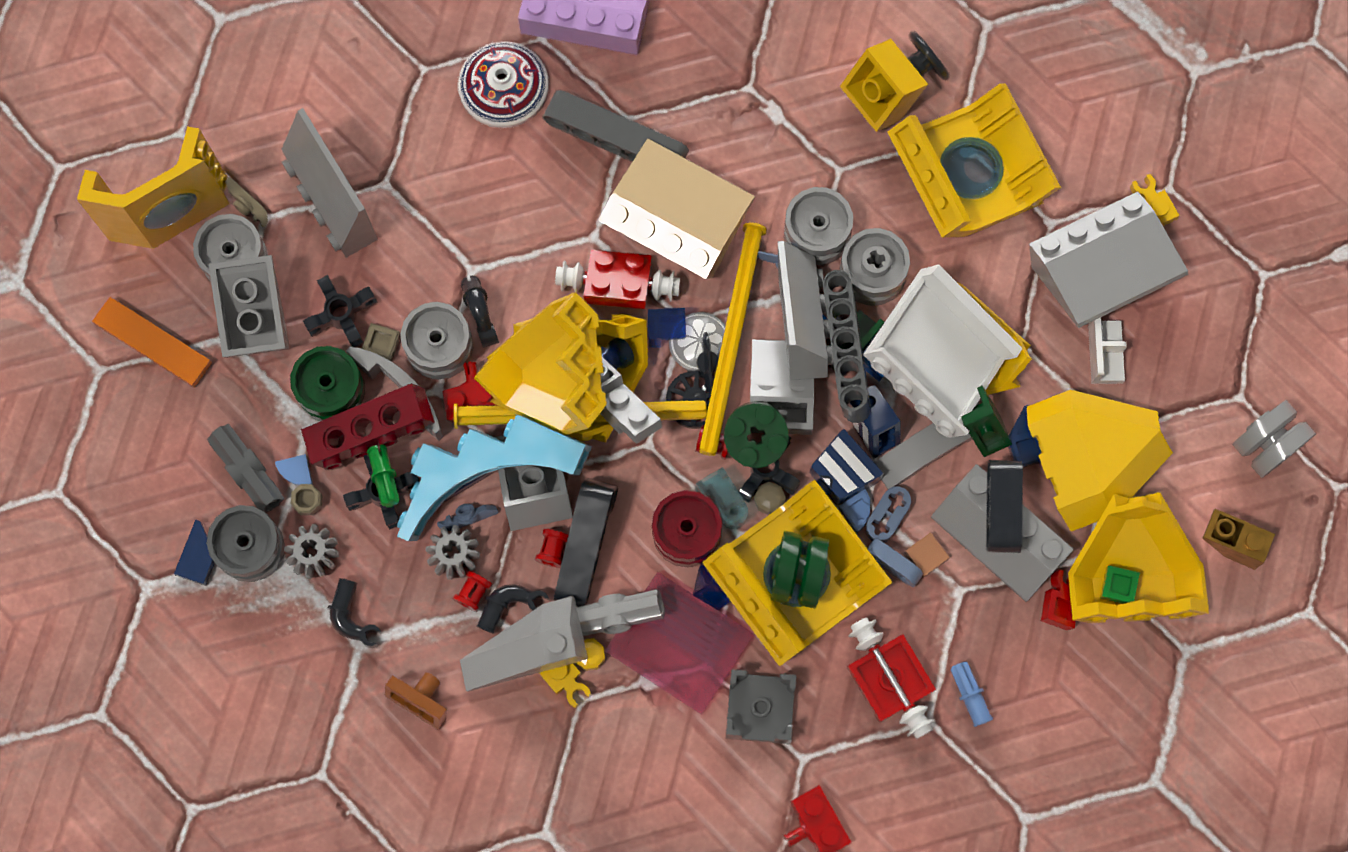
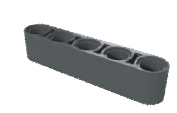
[542,90,689,162]
[823,270,871,423]

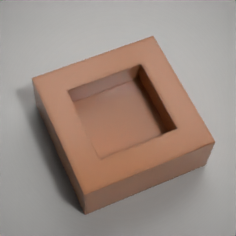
[904,532,950,578]

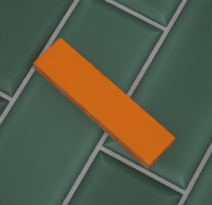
[92,297,212,388]

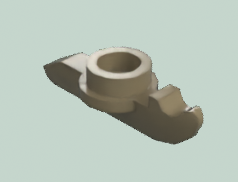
[225,178,268,227]

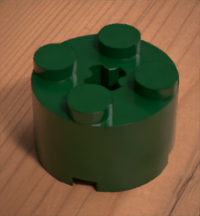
[724,401,789,468]

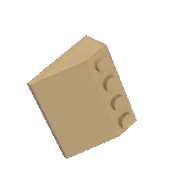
[599,138,755,279]

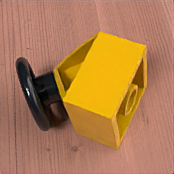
[840,31,950,132]

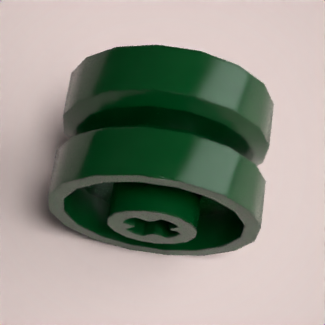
[290,346,365,421]
[771,530,829,609]

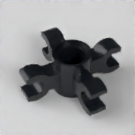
[303,275,378,347]
[738,436,800,503]
[343,455,420,530]

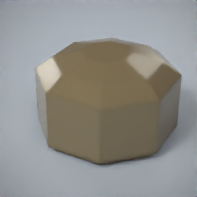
[754,482,786,515]
[291,484,322,516]

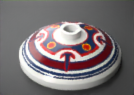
[458,42,548,128]

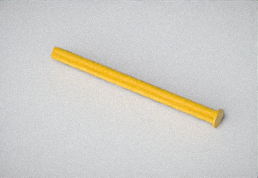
[700,222,767,456]
[454,401,707,429]

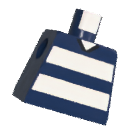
[848,385,901,459]
[809,429,884,505]

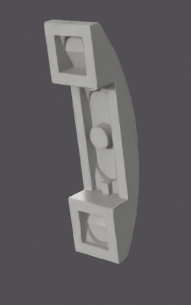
[346,347,443,441]
[874,402,979,490]

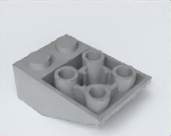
[750,339,814,435]

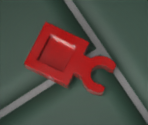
[1041,570,1076,631]

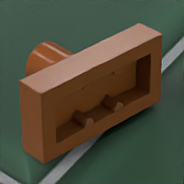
[385,672,447,730]

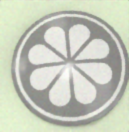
[669,312,726,372]

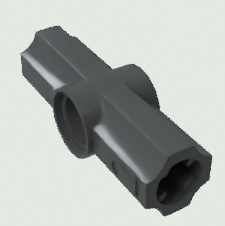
[207,423,285,513]

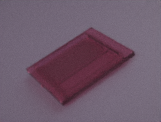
[605,572,754,715]

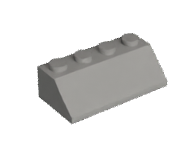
[778,241,833,380]
[931,464,1074,602]

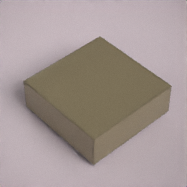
[362,323,401,362]

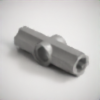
[577,589,665,636]

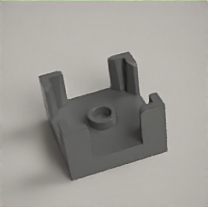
[725,669,796,744]

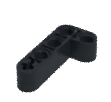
[554,478,618,607]

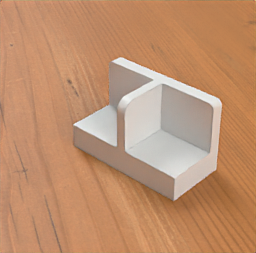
[1088,317,1127,384]

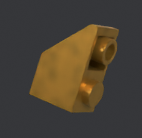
[1202,509,1275,570]

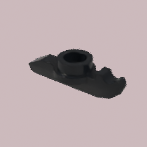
[696,332,719,392]

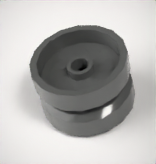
[206,505,285,582]

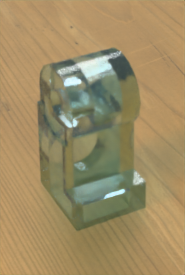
[695,467,748,529]

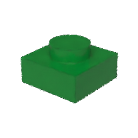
[1100,565,1140,604]

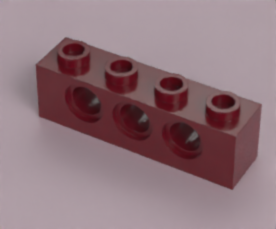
[301,383,435,470]

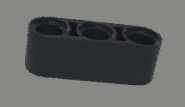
[986,460,1023,553]

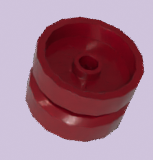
[652,490,722,568]

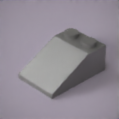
[208,255,289,358]
[494,435,573,531]

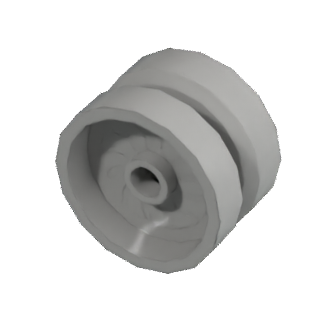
[784,187,853,265]
[193,214,268,282]
[839,228,910,306]
[400,302,474,380]
[1232,400,1316,478]

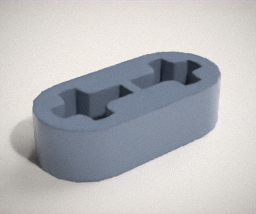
[866,486,911,543]
[867,539,923,587]

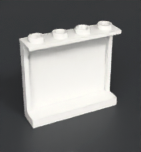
[863,265,1023,438]

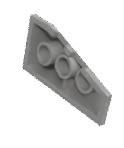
[460,596,588,692]

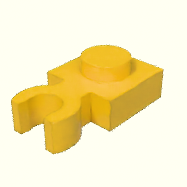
[1130,174,1180,226]
[539,663,591,709]

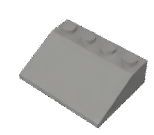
[282,108,378,258]
[1029,191,1188,328]

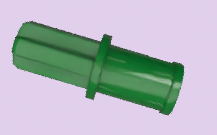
[367,445,399,508]

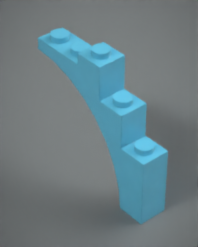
[397,415,592,541]

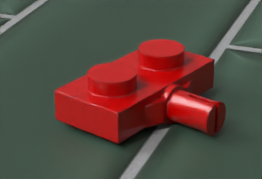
[442,361,498,423]
[783,785,852,852]

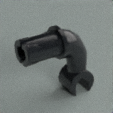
[461,275,499,348]
[327,578,382,648]
[476,584,549,634]

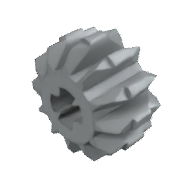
[284,524,340,579]
[426,525,480,580]

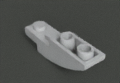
[600,357,662,444]

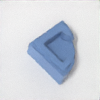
[275,454,313,486]
[839,489,870,534]

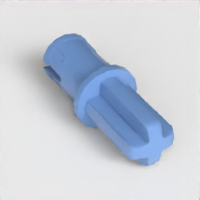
[951,662,993,727]

